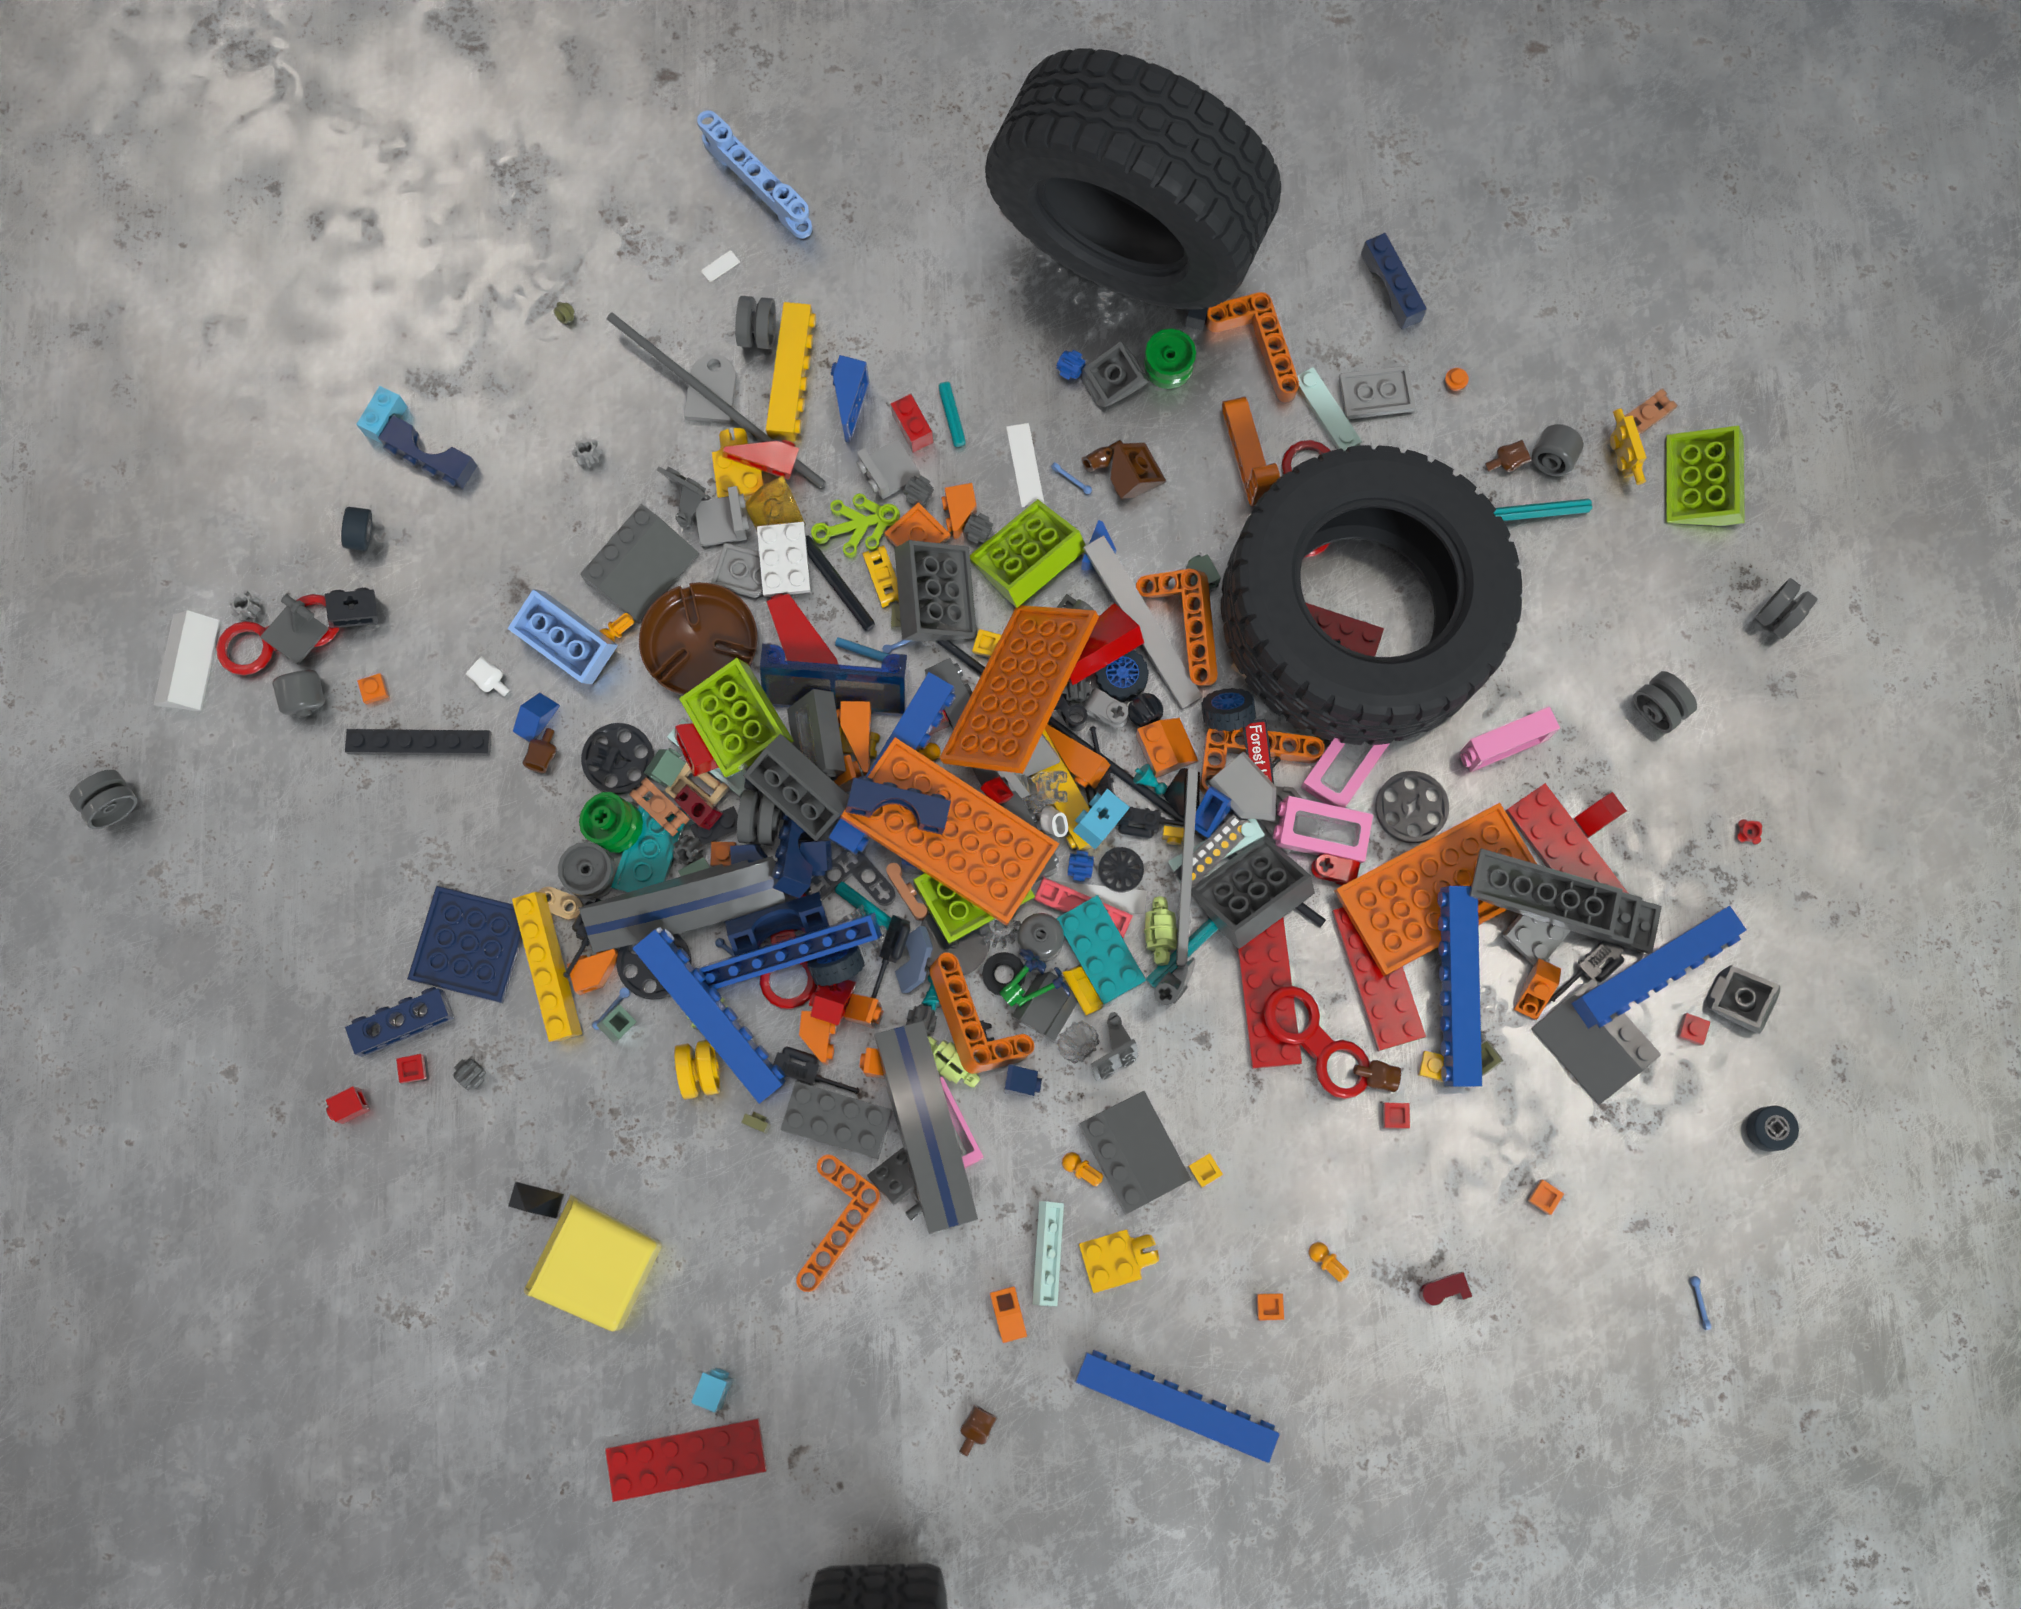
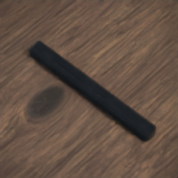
[806,535,875,631]

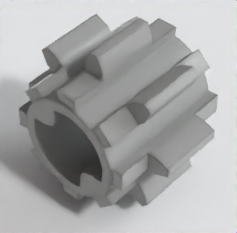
[572,436,603,467]
[228,591,261,621]

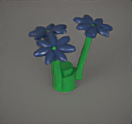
[999,949,1071,1007]

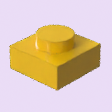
[972,629,1002,658]
[1162,826,1184,845]
[1418,1051,1444,1082]
[1188,1153,1223,1188]

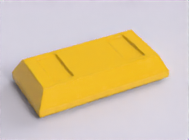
[1062,965,1103,1015]

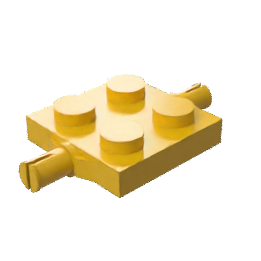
[1610,408,1647,485]

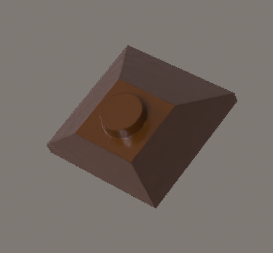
[1110,442,1166,499]

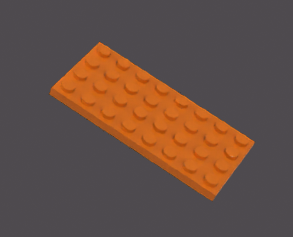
[939,605,1099,774]
[841,737,1060,926]
[1334,803,1537,976]

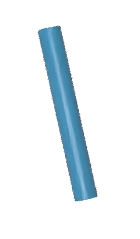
[835,637,905,668]

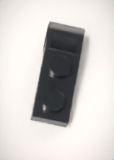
[1053,694,1088,731]

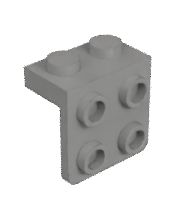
[856,440,920,500]
[695,486,749,546]
[998,734,1060,798]

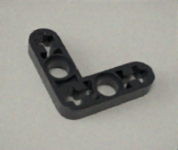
[805,849,896,906]

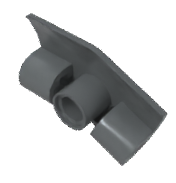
[1154,957,1196,1005]

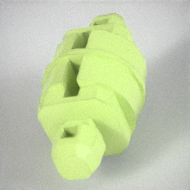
[1144,896,1178,966]
[928,1036,981,1088]

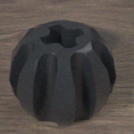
[1128,693,1163,728]

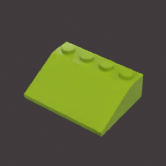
[1667,425,1745,526]
[970,499,1086,608]
[679,658,794,777]
[913,873,1035,944]

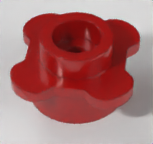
[1737,819,1763,845]

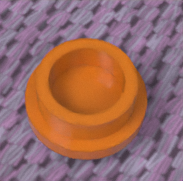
[1445,368,1469,391]

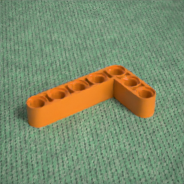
[1205,292,1299,403]
[1222,397,1280,507]
[1136,569,1218,686]
[1200,728,1325,795]
[929,953,1035,1074]
[796,1155,881,1292]

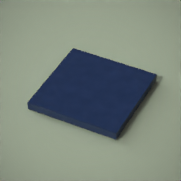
[407,886,522,1004]

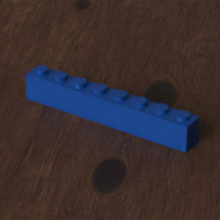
[828,672,956,855]
[1437,886,1482,1087]
[1571,906,1747,1029]
[694,912,882,989]
[632,927,786,1104]
[1075,1349,1280,1463]

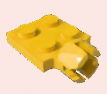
[712,428,765,498]
[1079,1229,1159,1293]

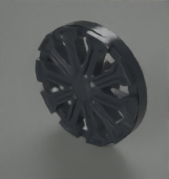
[1098,847,1144,893]

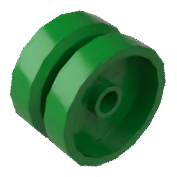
[1143,328,1196,389]
[579,792,643,853]

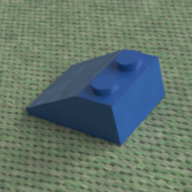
[831,355,870,443]

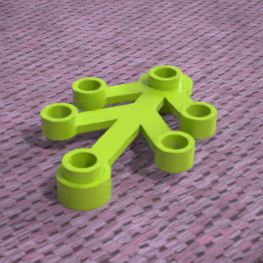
[811,493,900,558]

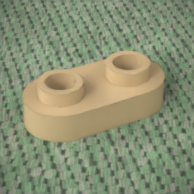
[538,887,584,921]

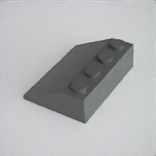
[580,504,699,624]
[894,540,977,641]
[1191,836,1315,949]
[1531,978,1661,1105]
[1079,1091,1192,1215]

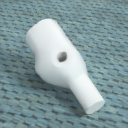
[465,656,510,697]
[1035,805,1068,837]

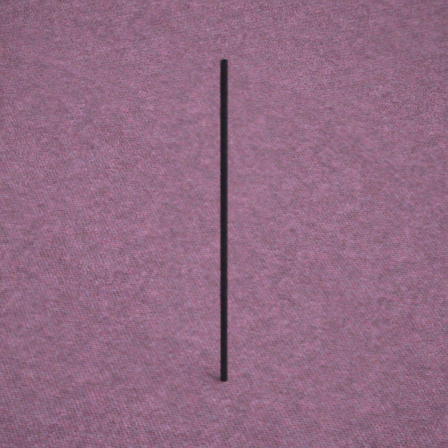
[937,640,1326,927]

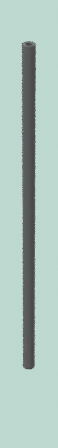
[607,312,826,489]

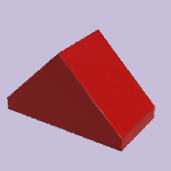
[1573,792,1627,838]

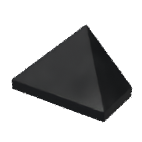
[1162,768,1200,816]
[508,1182,564,1219]

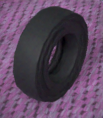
[982,952,1026,996]

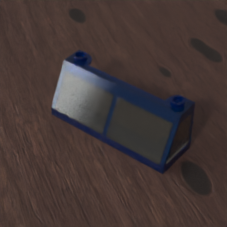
[760,644,910,716]

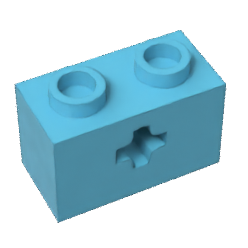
[356,386,408,444]
[1073,789,1130,849]
[691,1367,734,1412]

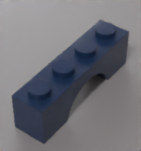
[1361,232,1427,330]
[378,415,477,488]
[846,776,951,835]
[772,812,813,898]
[730,840,832,876]
[725,892,829,956]

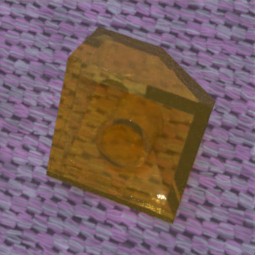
[745,476,806,530]

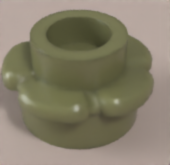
[553,302,575,324]

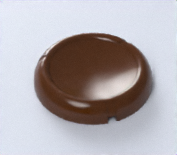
[639,582,758,696]

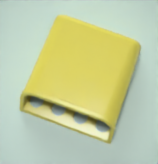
[523,1195,662,1332]

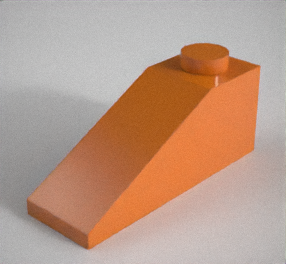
[836,701,871,776]
[1045,724,1110,789]

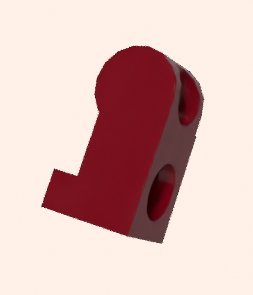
[674,784,723,830]
[1419,1272,1473,1306]

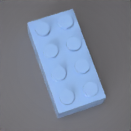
[508,589,618,684]

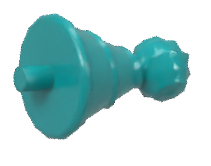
[1133,764,1167,795]
[921,974,941,1011]

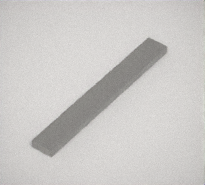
[1083,536,1203,710]
[1176,769,1198,967]

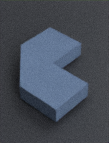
[895,926,933,994]

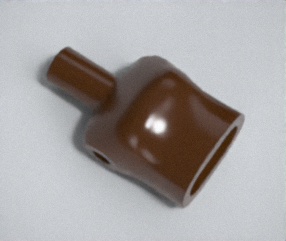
[1081,440,1123,472]
[1485,440,1531,472]
[523,728,557,773]
[1353,1060,1401,1092]
[959,1405,998,1457]

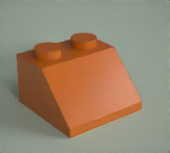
[1136,718,1198,778]

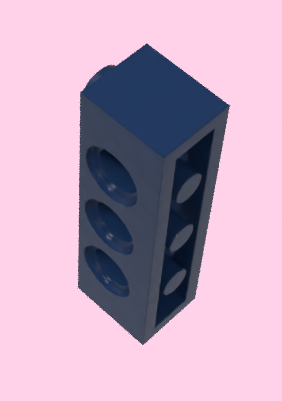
[345,987,455,1057]

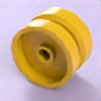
[674,1040,720,1100]

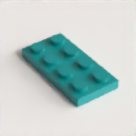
[611,797,688,893]
[1056,895,1147,1004]

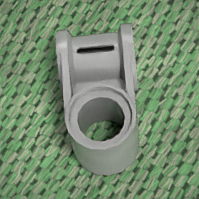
[1083,688,1128,728]

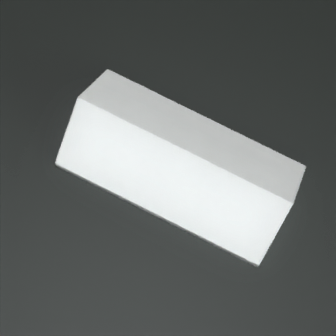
[154,610,221,711]

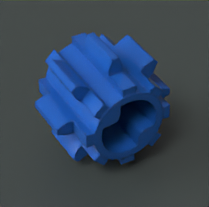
[1056,349,1086,380]
[1068,850,1094,881]

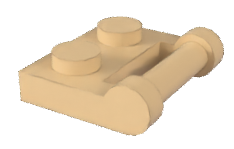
[665,762,729,807]

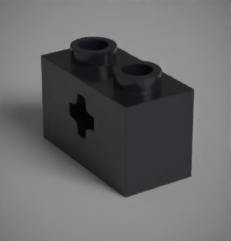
[325,587,379,628]

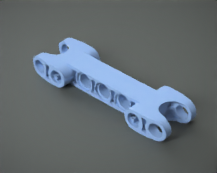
[697,110,813,238]

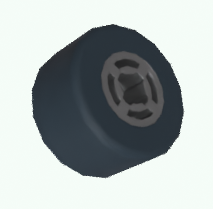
[341,507,372,551]
[1747,1105,1799,1152]

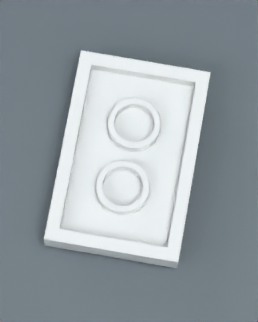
[757,522,811,597]

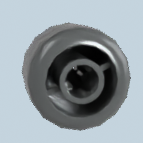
[1531,424,1584,477]
[272,670,325,718]
[1017,913,1064,962]

